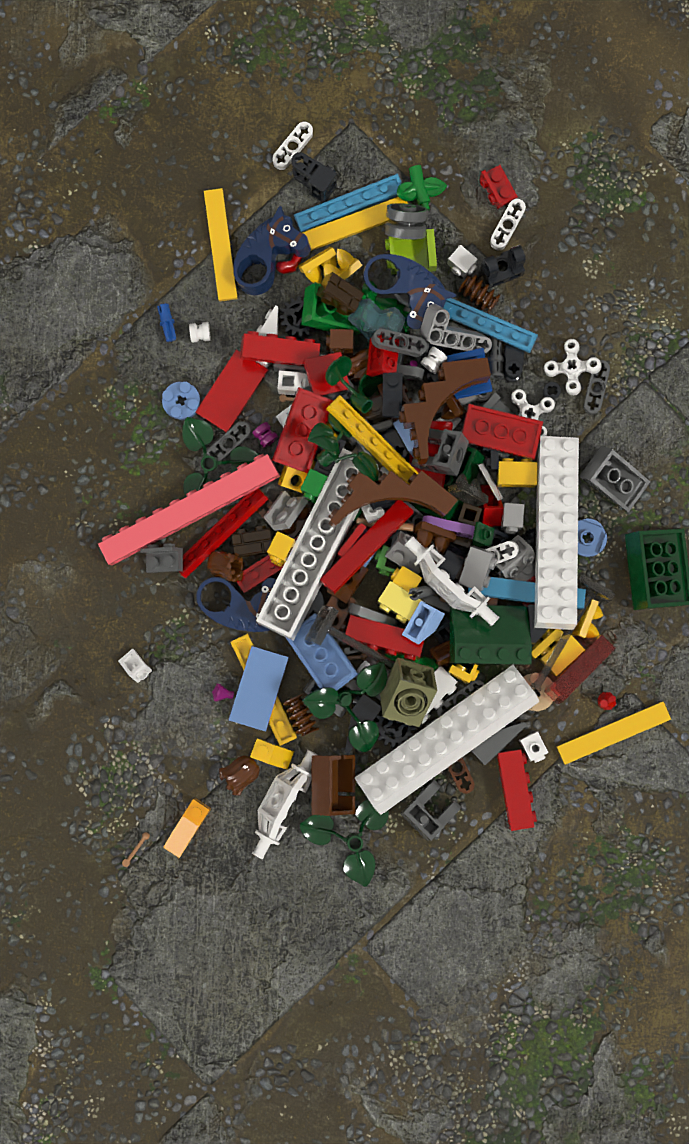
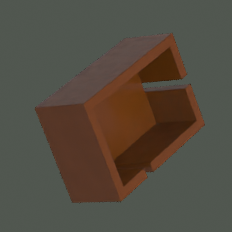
[311,755,355,816]

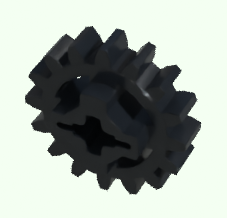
[279,296,316,338]
[375,710,416,748]

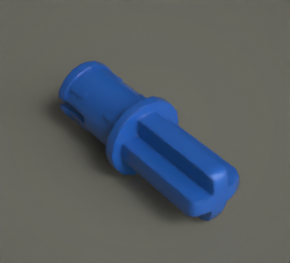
[157,303,176,342]

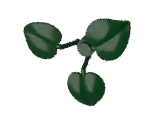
[325,356,383,413]
[308,413,378,483]
[182,417,259,497]
[302,662,387,752]
[300,799,389,887]

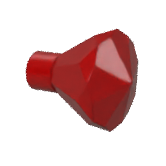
[598,692,616,710]

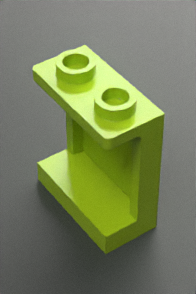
[385,229,437,275]

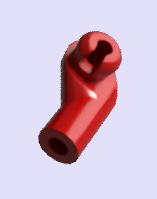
[276,254,303,274]

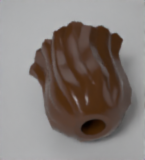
[347,348,369,384]
[207,551,244,582]
[219,755,260,796]

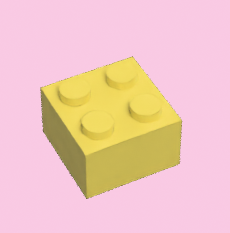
[377,581,422,624]

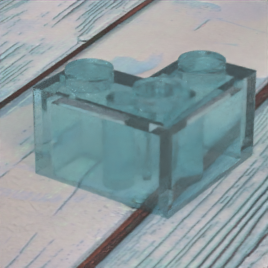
[348,298,406,341]

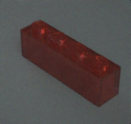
[544,635,616,705]

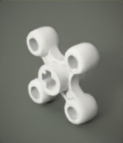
[544,339,601,396]
[511,389,555,436]

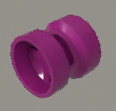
[252,422,279,448]

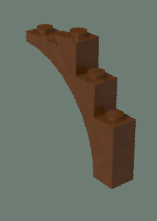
[399,357,491,465]
[328,470,457,528]

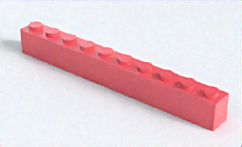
[98,454,280,565]

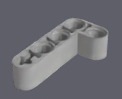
[420,304,492,353]

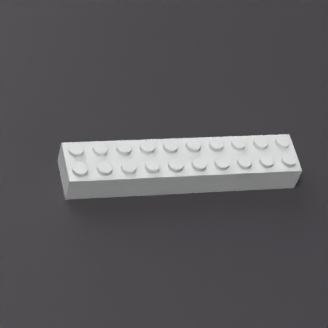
[534,436,579,630]
[256,448,379,641]
[355,665,540,815]

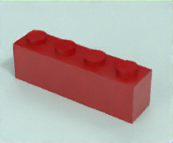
[240,331,320,367]
[344,615,425,661]
[497,749,537,831]

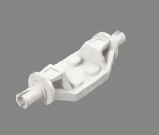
[404,536,500,626]
[252,750,317,859]

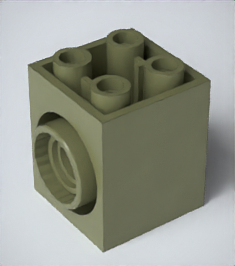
[380,658,438,727]

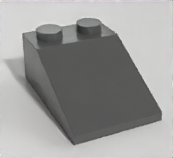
[579,446,651,513]

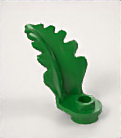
[362,281,410,334]

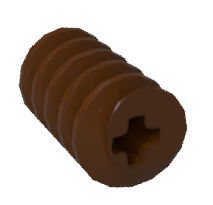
[458,275,501,314]
[283,693,319,737]

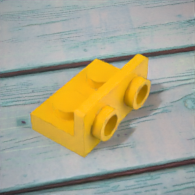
[447,664,479,683]

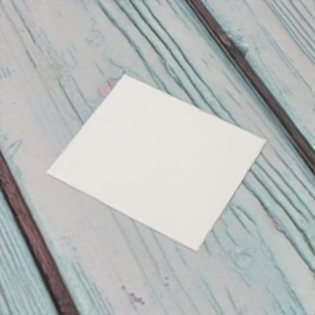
[478,464,503,500]

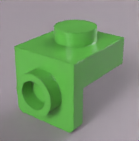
[375,545,395,576]

